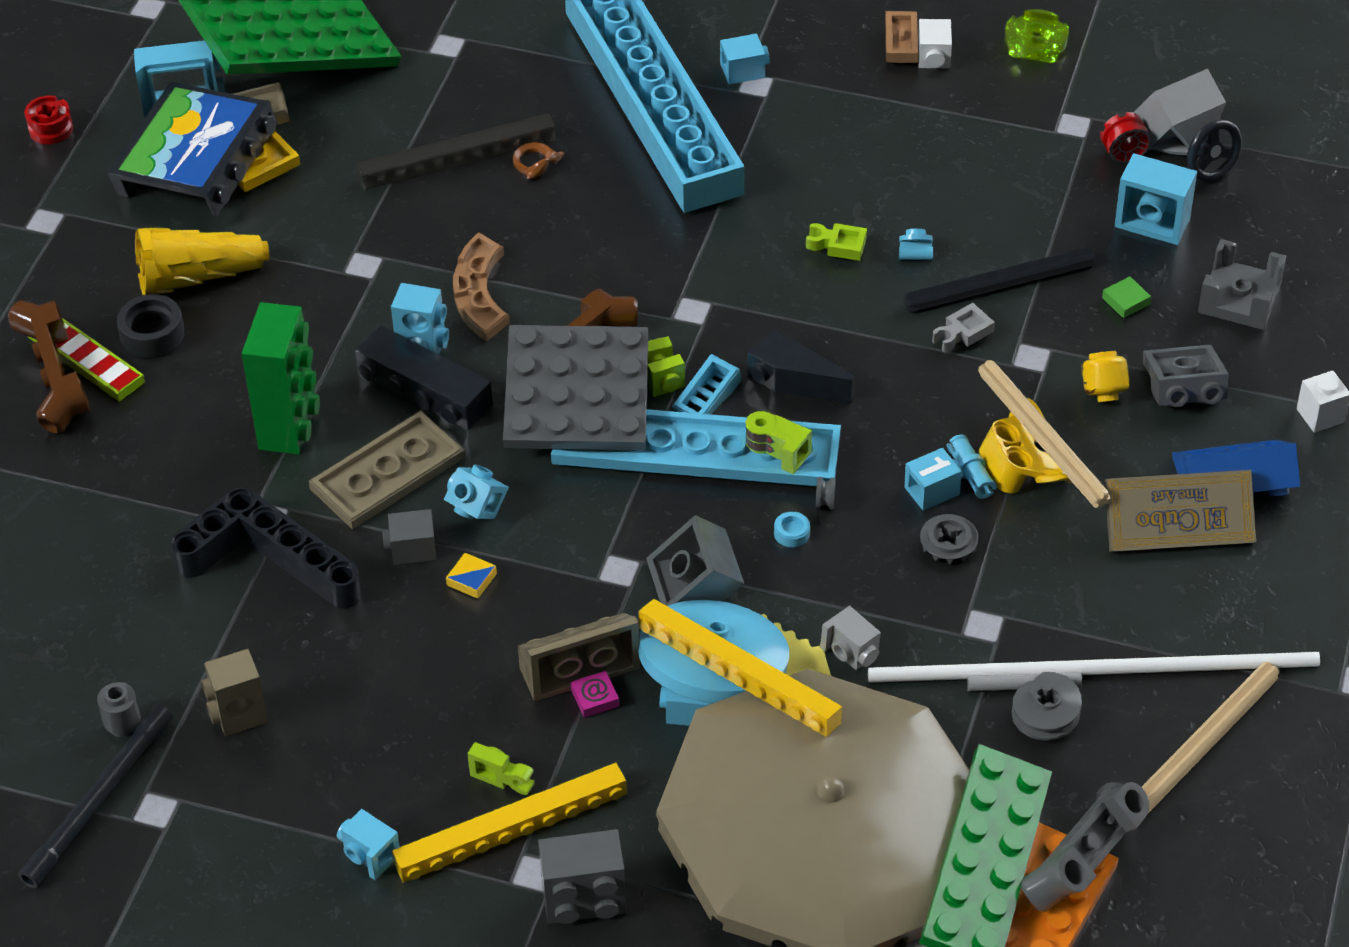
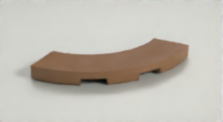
[453,232,509,342]

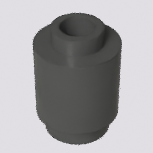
[97,682,141,737]

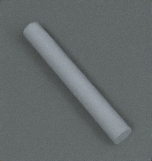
[967,672,1082,692]

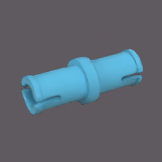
[947,435,997,499]

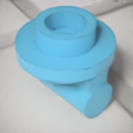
[899,229,933,260]

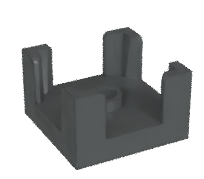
[1198,239,1286,330]

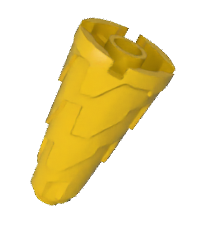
[135,228,269,295]

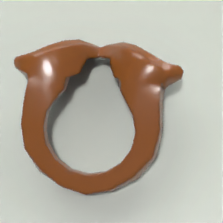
[513,142,564,179]

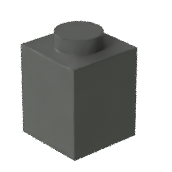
[382,509,437,565]

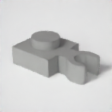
[932,303,995,352]

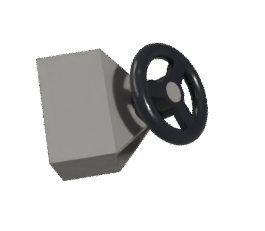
[1134,69,1242,182]

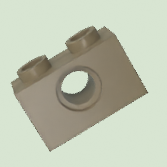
[201,649,268,737]

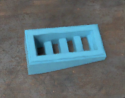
[672,354,742,415]

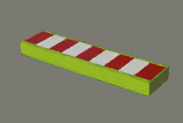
[28,319,145,402]

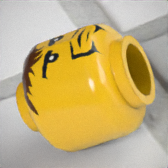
[1081,351,1129,402]

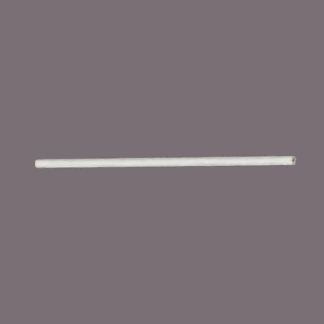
[868,652,1320,683]

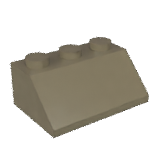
[518,613,640,702]

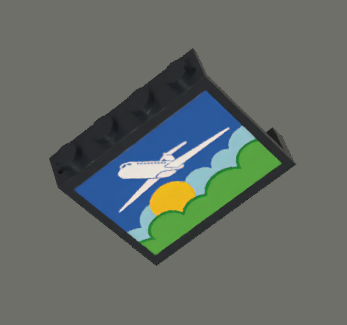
[107,81,278,217]

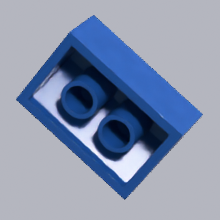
[1172,440,1300,498]

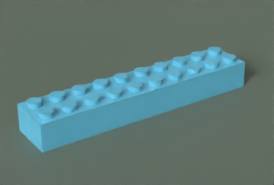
[565,0,744,213]

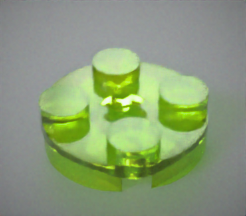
[1005,9,1069,63]

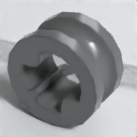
[816,477,836,510]

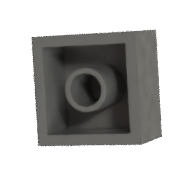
[538,829,627,924]

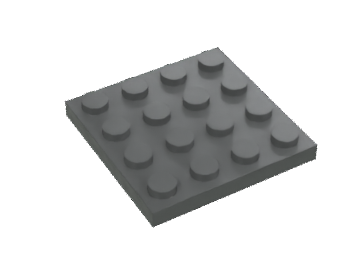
[503,325,648,450]

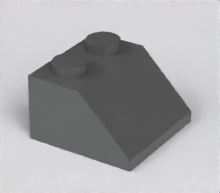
[646,515,744,606]

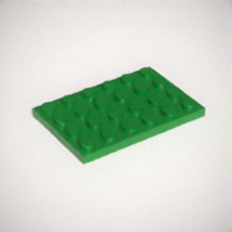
[178,0,401,75]

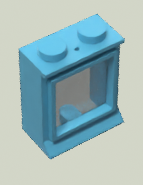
[134,41,225,119]

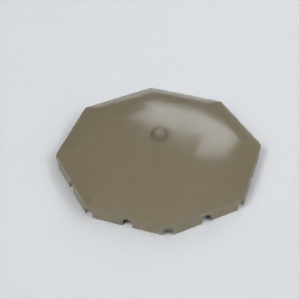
[656,669,969,947]

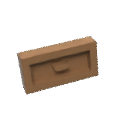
[885,11,918,63]

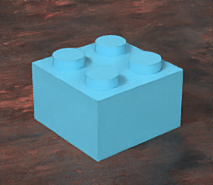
[1114,153,1197,245]

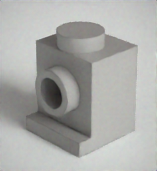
[820,605,881,671]

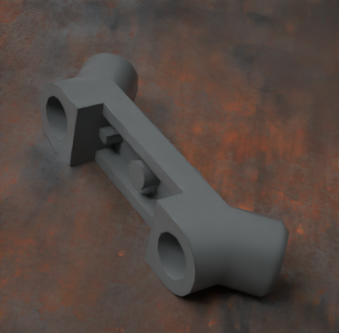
[1021,782,1149,912]

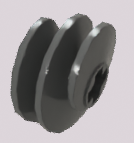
[1011,672,1082,741]

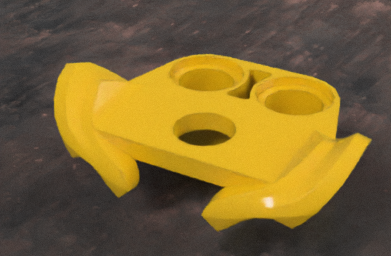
[978,398,1073,494]

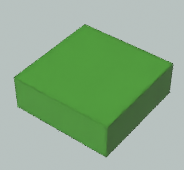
[1102,276,1151,318]

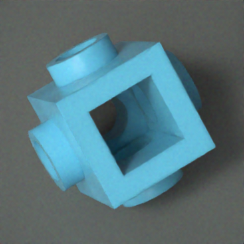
[444,464,509,519]

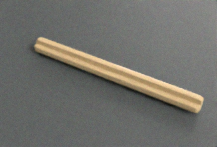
[978,360,1110,508]
[1142,662,1279,813]

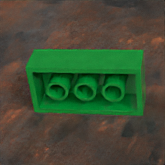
[242,302,320,455]

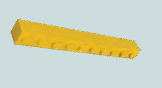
[638,599,842,737]
[392,763,627,883]

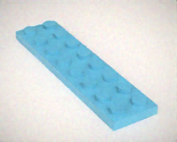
[551,409,841,486]

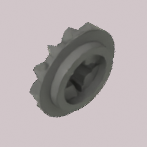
[920,514,979,565]

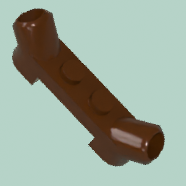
[567,289,638,327]
[8,300,91,434]

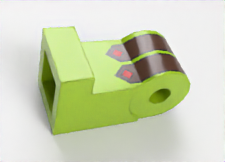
[745,411,812,475]

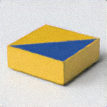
[446,553,497,599]

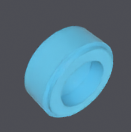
[774,512,810,547]

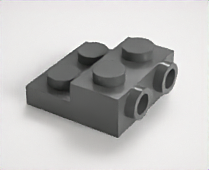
[1143,345,1229,407]

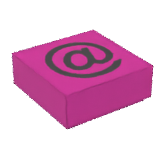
[571,671,619,718]

